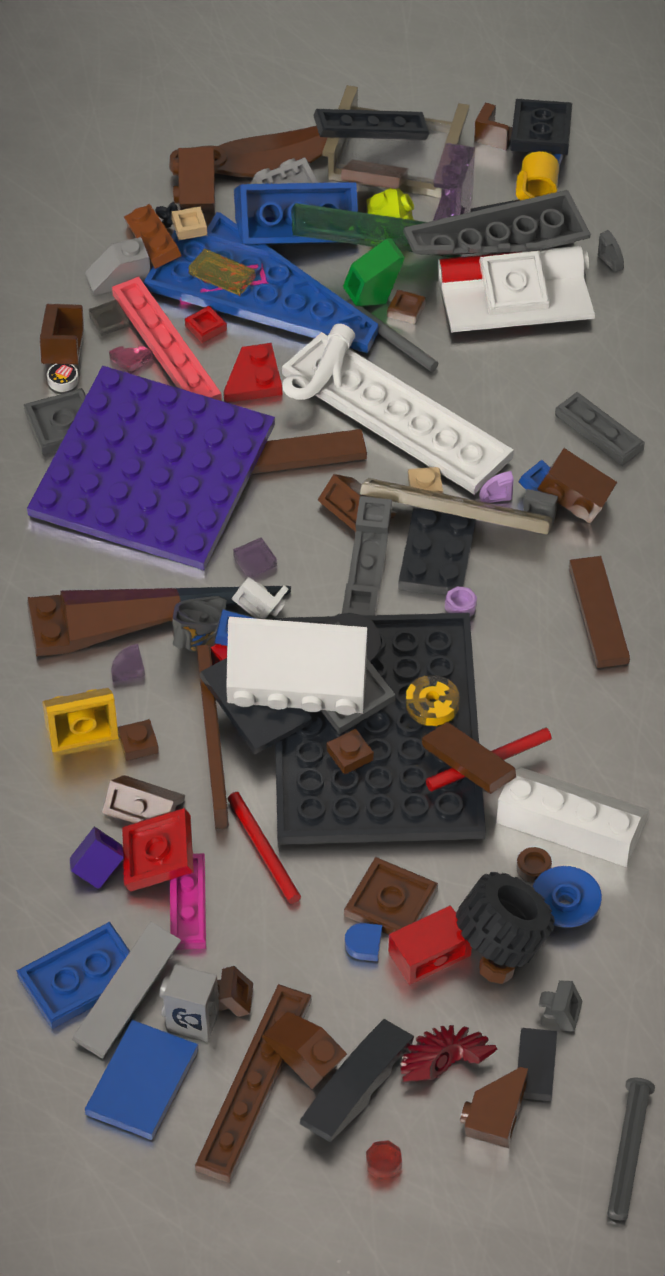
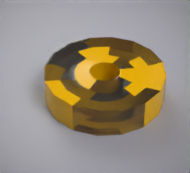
[406,675,459,726]

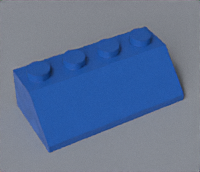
[234,182,359,245]

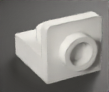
[231,577,289,619]

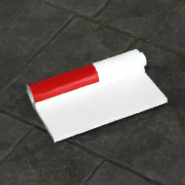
[438,246,595,332]

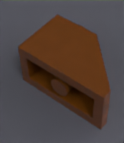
[261,1011,347,1089]
[460,1067,529,1148]

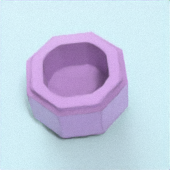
[445,586,477,616]

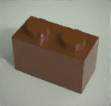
[173,147,215,213]
[537,448,617,524]

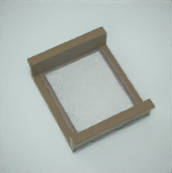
[323,85,470,198]

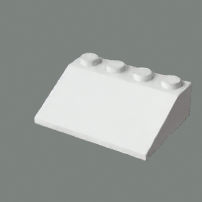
[227,617,367,715]

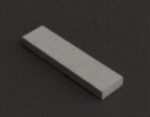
[73,921,181,1059]

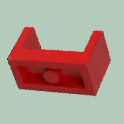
[388,905,472,985]

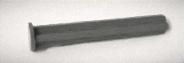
[607,1077,655,1221]

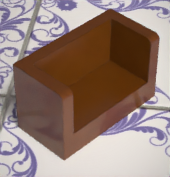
[40,304,84,365]

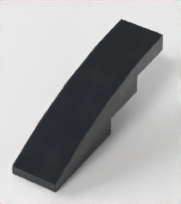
[299,1019,414,1142]

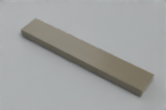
[360,478,553,535]

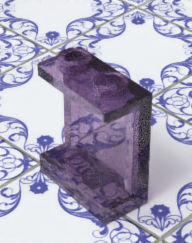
[433,143,475,221]

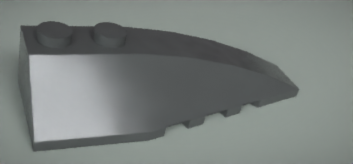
[403,190,591,255]

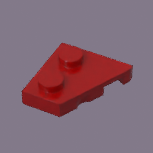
[223,343,283,403]

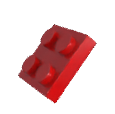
[122,808,194,892]

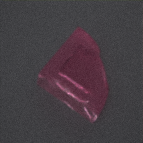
[109,346,153,374]

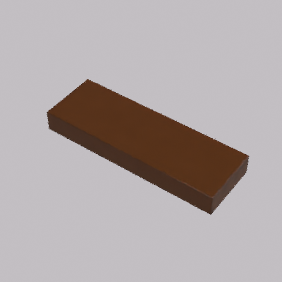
[422,722,516,794]

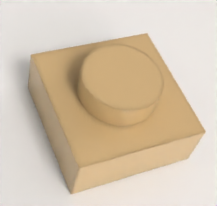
[172,206,207,241]
[408,467,443,493]

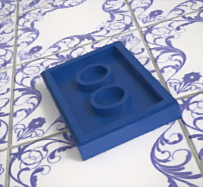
[16,921,130,1029]
[85,1020,198,1140]

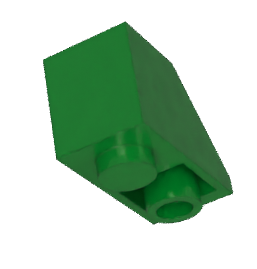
[343,238,405,306]

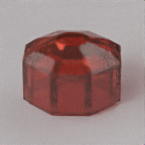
[366,1140,402,1180]

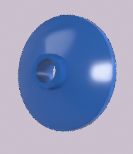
[532,866,602,928]

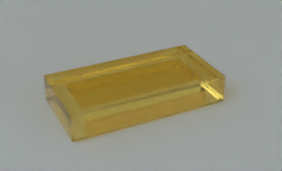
[189,248,256,296]

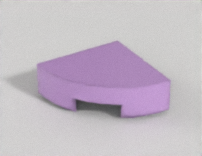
[479,471,514,503]

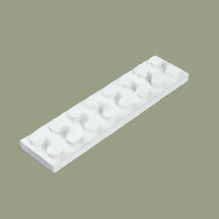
[282,332,514,494]

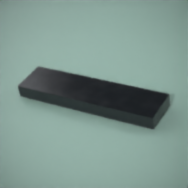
[313,109,430,140]

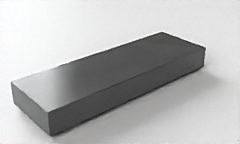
[555,392,645,466]

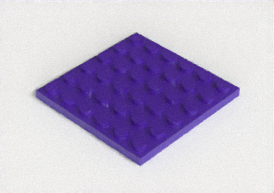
[27,365,275,570]

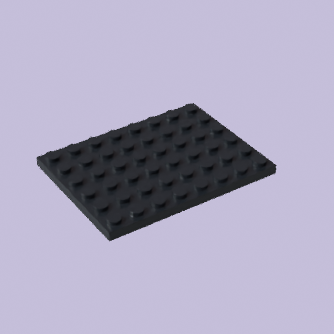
[272,613,486,845]

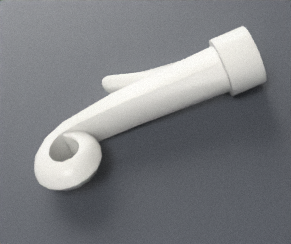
[282,324,355,400]

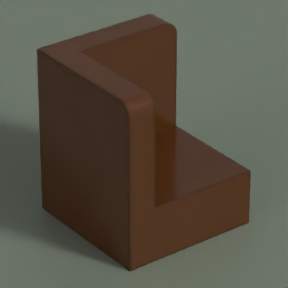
[474,102,512,151]

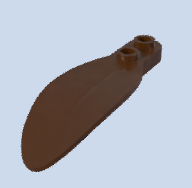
[169,126,328,177]

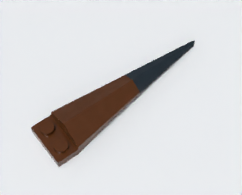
[27,586,291,656]

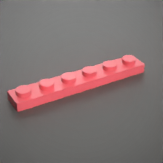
[112,276,222,401]

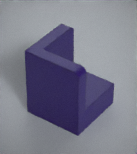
[70,826,124,888]

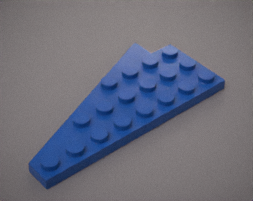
[144,212,379,353]

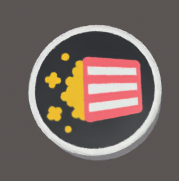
[47,364,79,392]

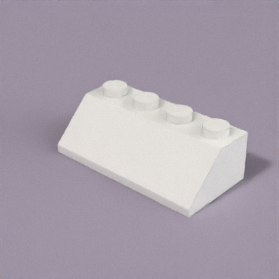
[497,767,650,867]

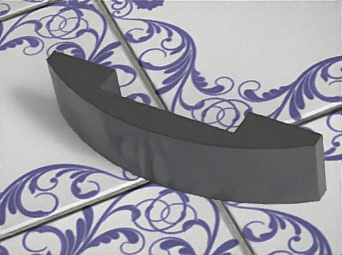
[342,496,392,615]

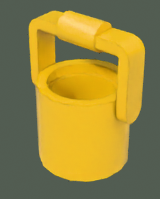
[516,151,559,201]

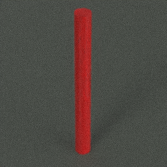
[425,727,552,792]
[227,792,301,904]

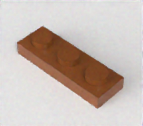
[124,204,182,269]

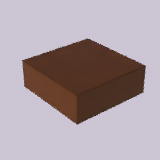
[387,289,426,325]

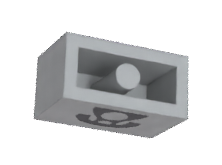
[160,964,219,1043]

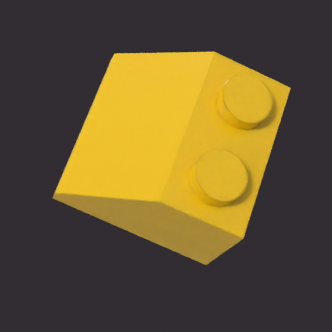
[42,688,119,753]

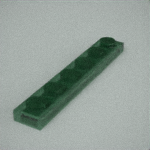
[291,203,462,258]

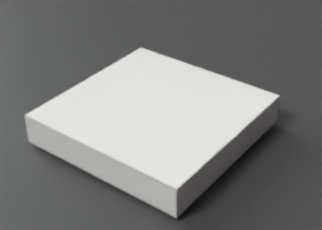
[479,251,550,315]

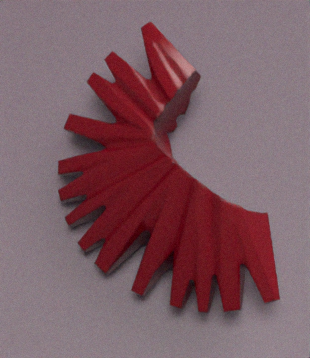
[400,1025,497,1082]

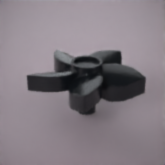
[155,201,178,228]

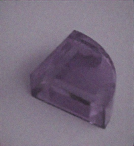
[111,644,145,682]

